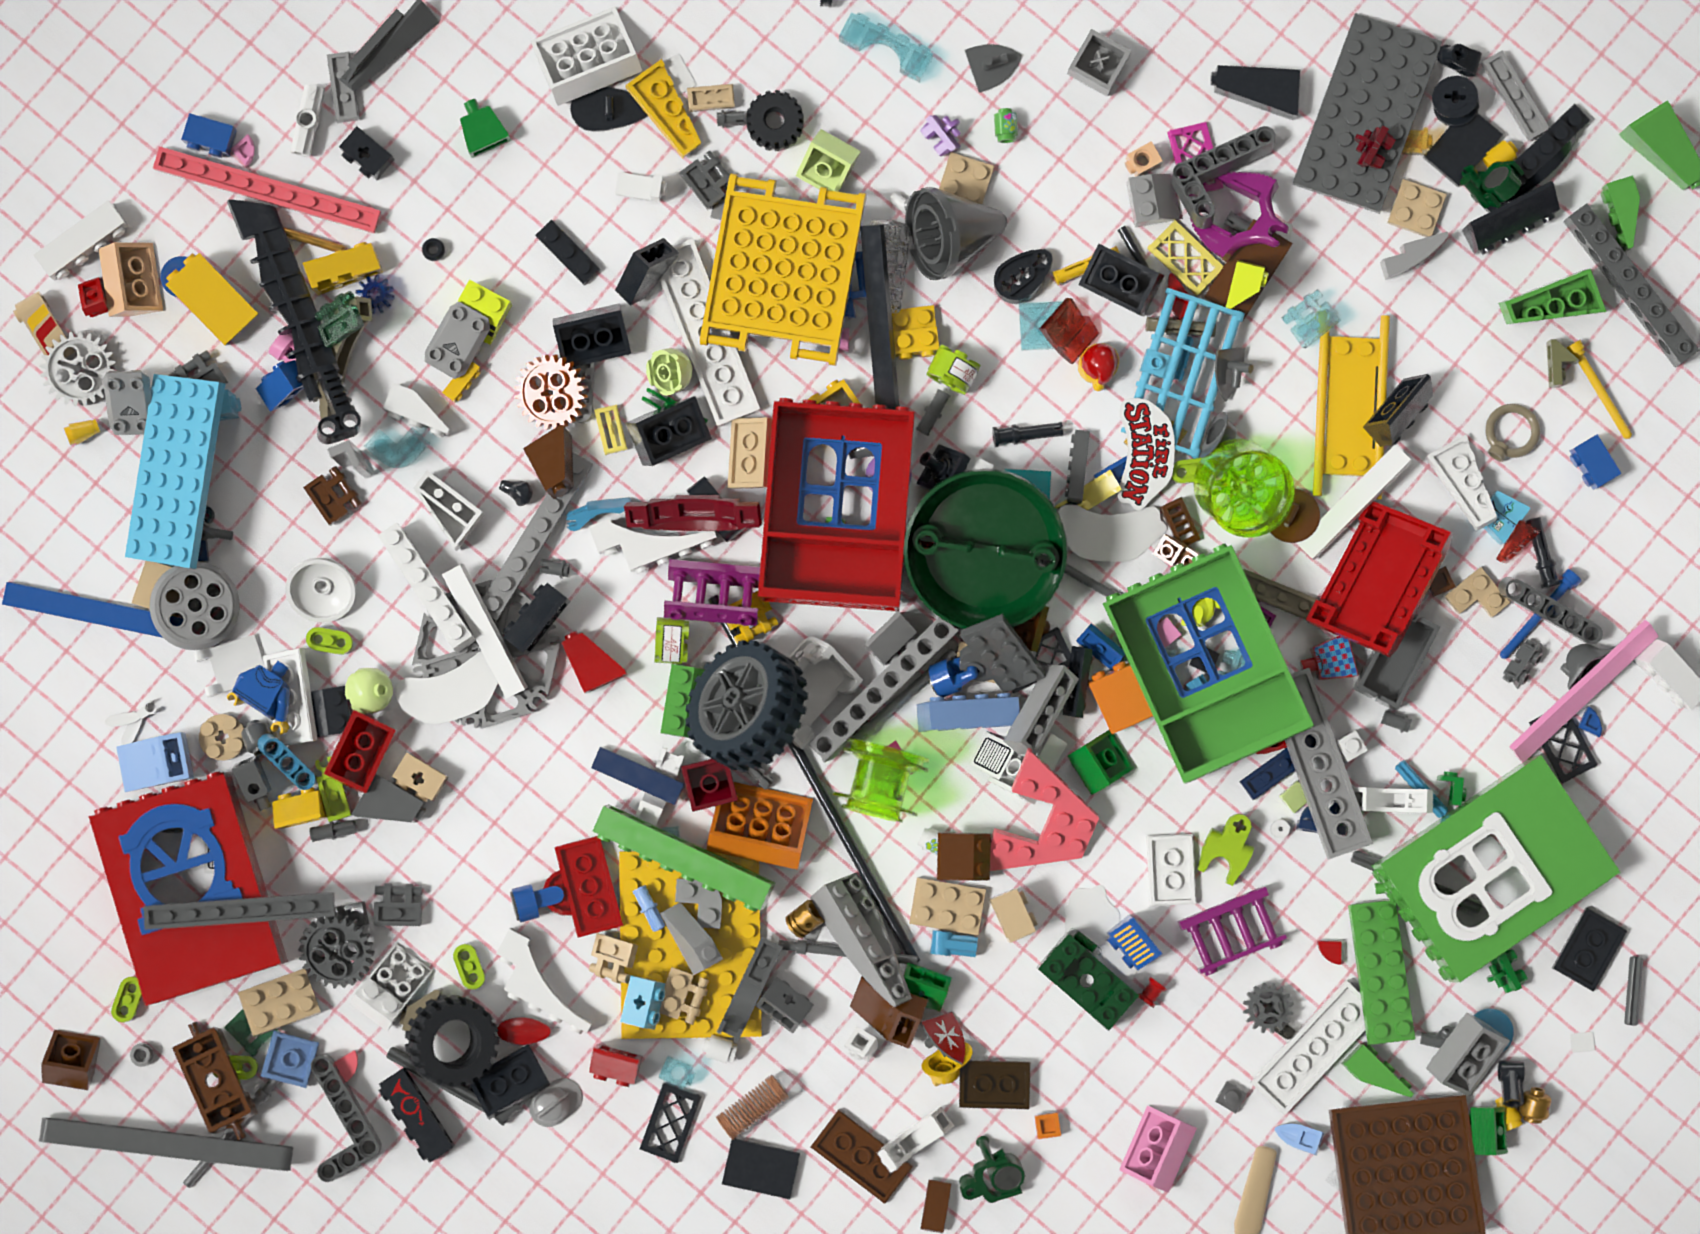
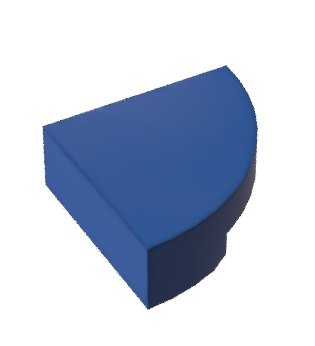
[1578,706,1602,737]

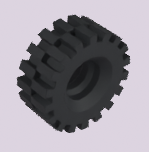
[746,90,804,151]

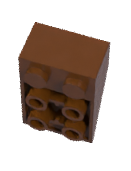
[850,976,928,1049]

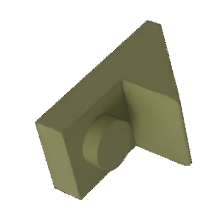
[1546,339,1579,388]

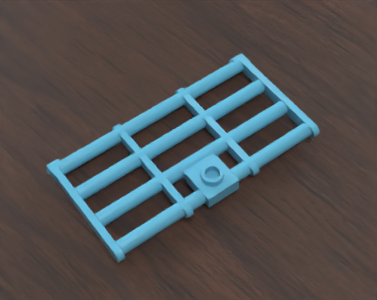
[1121,288,1245,459]

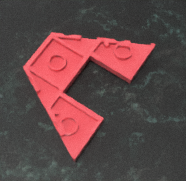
[990,748,1099,871]

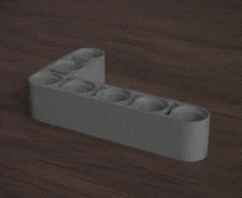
[1172,126,1276,229]
[311,1054,382,1182]

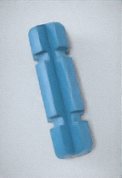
[1174,336,1194,381]

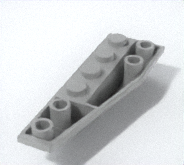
[810,873,912,1007]

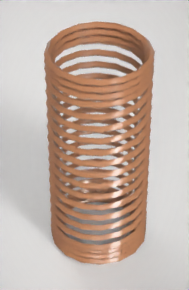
[716,1074,789,1140]

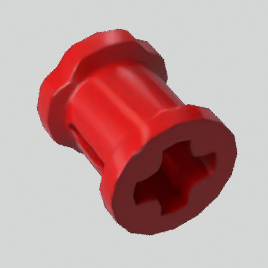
[1138,977,1167,1008]

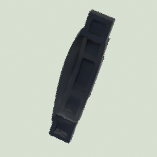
[1485,104,1590,213]

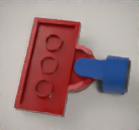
[510,836,623,938]

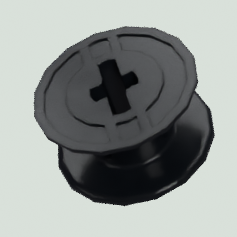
[1432,75,1479,127]

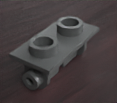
[1503,639,1543,689]

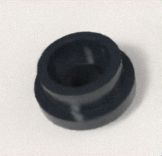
[422,238,445,261]

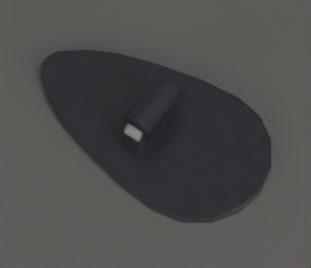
[570,87,648,132]

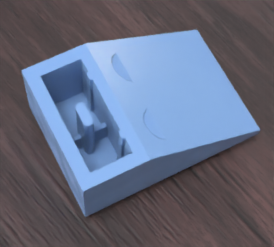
[117,732,194,792]

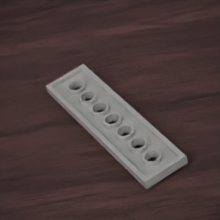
[1285,668,1373,859]

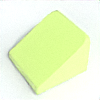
[1279,781,1307,813]

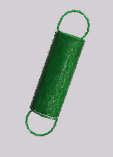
[1069,928,1102,955]

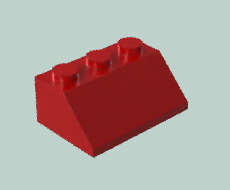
[323,710,396,794]

